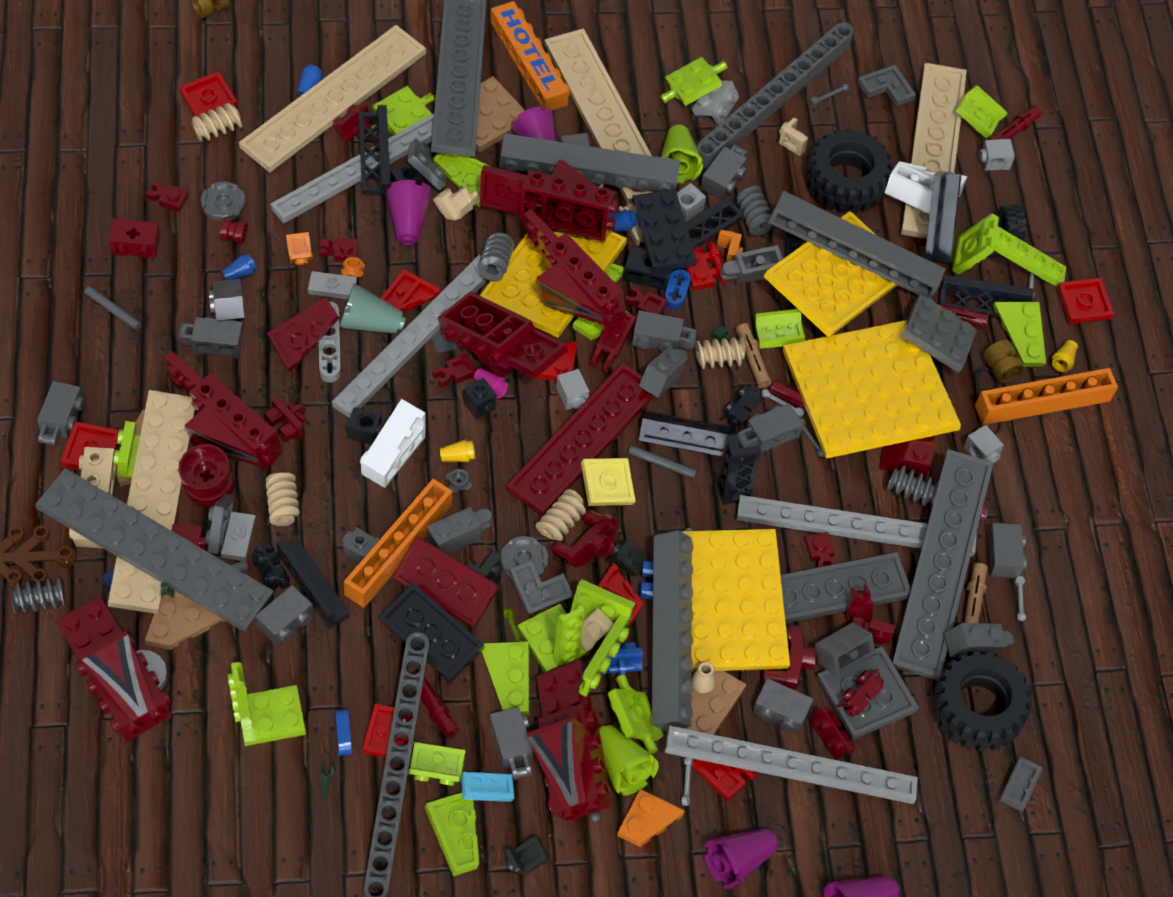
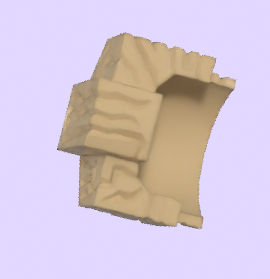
[433,187,478,221]

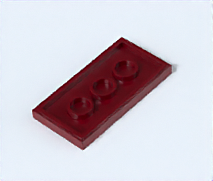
[393,536,500,628]

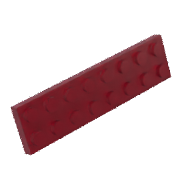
[506,362,655,516]

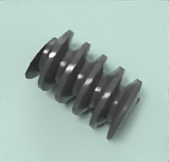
[736,186,772,235]
[478,233,515,281]
[887,465,939,508]
[11,577,66,614]

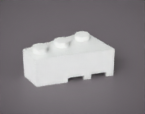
[885,161,967,214]
[360,399,425,488]

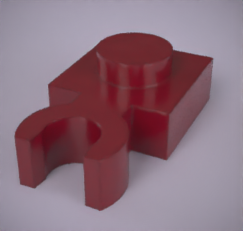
[146,182,189,212]
[625,287,668,315]
[433,353,477,387]
[804,532,836,568]
[846,585,873,625]
[852,617,895,644]

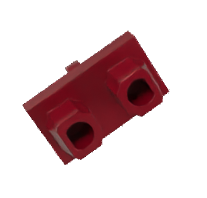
[333,101,373,143]
[264,397,307,442]

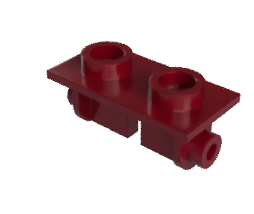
[837,668,884,717]
[809,706,855,761]

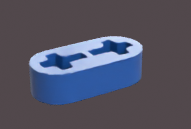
[665,269,690,310]
[335,709,352,756]

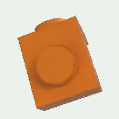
[717,230,743,262]
[286,232,313,266]

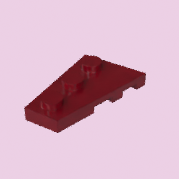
[267,297,339,373]

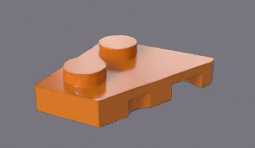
[617,789,685,847]

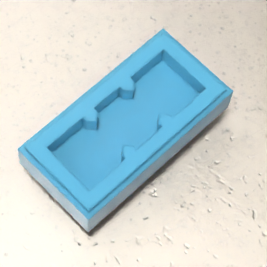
[461,772,514,802]

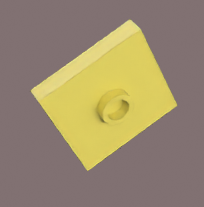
[581,458,636,506]

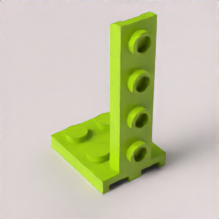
[952,213,1066,287]
[570,579,635,697]
[517,604,590,673]
[227,662,306,746]

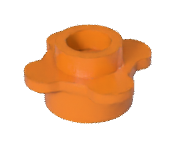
[341,257,365,277]

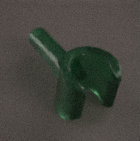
[711,326,731,343]
[159,582,175,598]
[319,763,337,799]

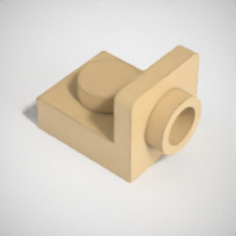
[779,118,808,156]
[581,608,614,651]

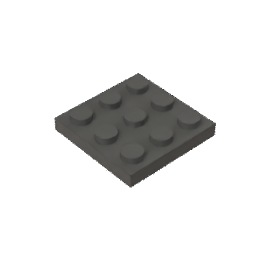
[901,293,977,373]
[816,646,919,740]

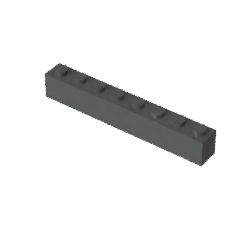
[500,133,680,192]
[768,191,945,298]
[652,530,693,731]

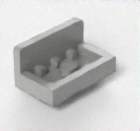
[692,81,739,125]

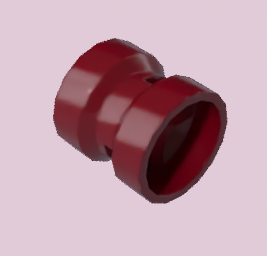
[219,217,248,244]

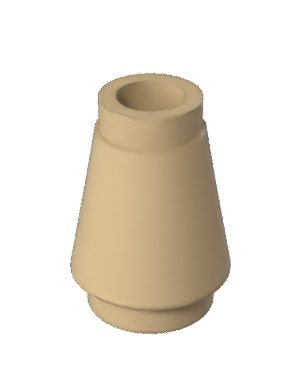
[691,662,716,693]

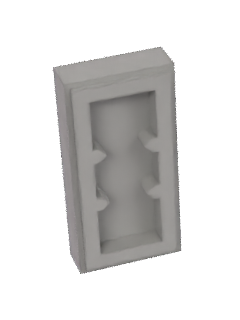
[308,271,357,299]
[221,512,256,561]

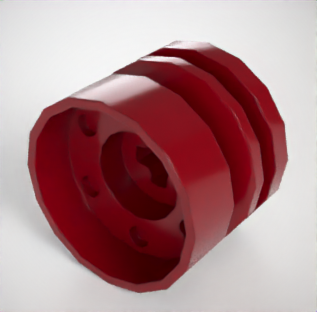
[178,444,235,507]

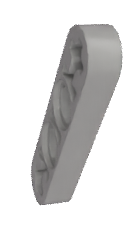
[319,301,341,383]

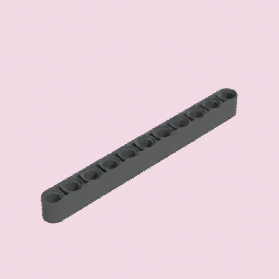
[697,22,854,168]
[364,632,429,897]

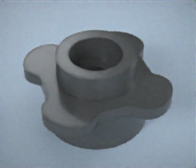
[446,469,472,493]

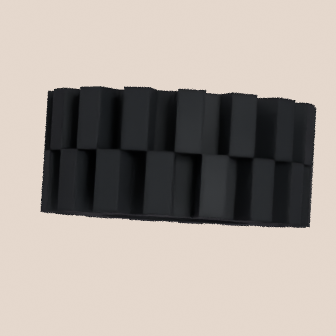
[997,204,1027,241]

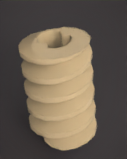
[192,103,242,142]
[695,337,745,369]
[266,473,300,526]
[536,489,586,541]

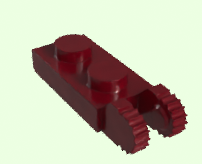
[590,312,637,373]

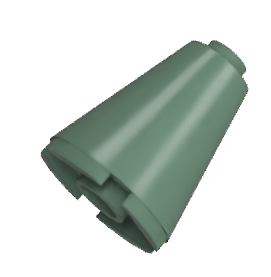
[340,284,406,334]

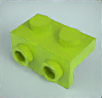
[955,86,1007,138]
[755,309,805,349]
[113,421,140,479]
[408,742,466,786]

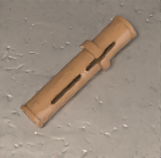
[736,323,772,388]
[964,563,988,623]

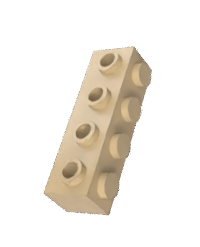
[69,447,117,548]

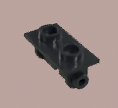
[719,382,762,427]
[251,541,290,594]

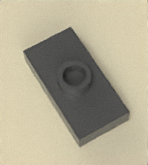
[999,756,1043,812]

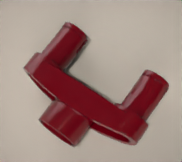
[552,510,618,567]
[764,625,816,689]

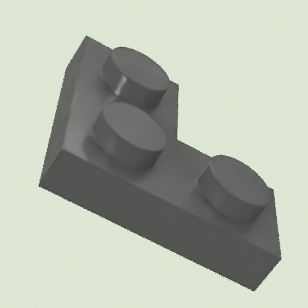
[857,65,916,107]
[408,138,446,190]
[205,493,235,554]
[508,560,573,616]

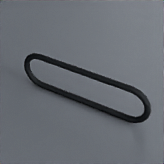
[974,367,1002,435]

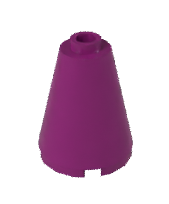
[511,106,557,141]
[387,180,431,246]
[704,828,778,889]
[824,876,899,897]

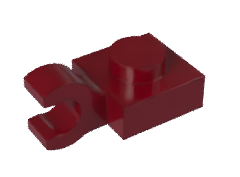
[319,238,358,262]

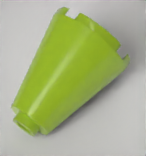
[661,125,703,184]
[600,725,659,795]

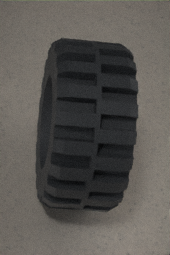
[806,129,893,214]
[932,651,1033,751]

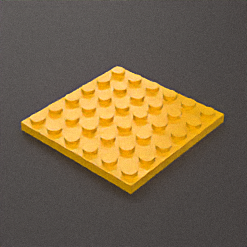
[783,320,961,458]

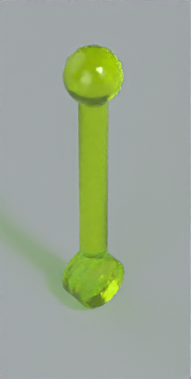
[503,609,522,642]

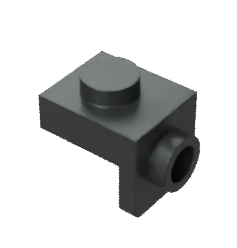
[605,538,648,576]
[466,550,503,580]
[505,836,551,876]

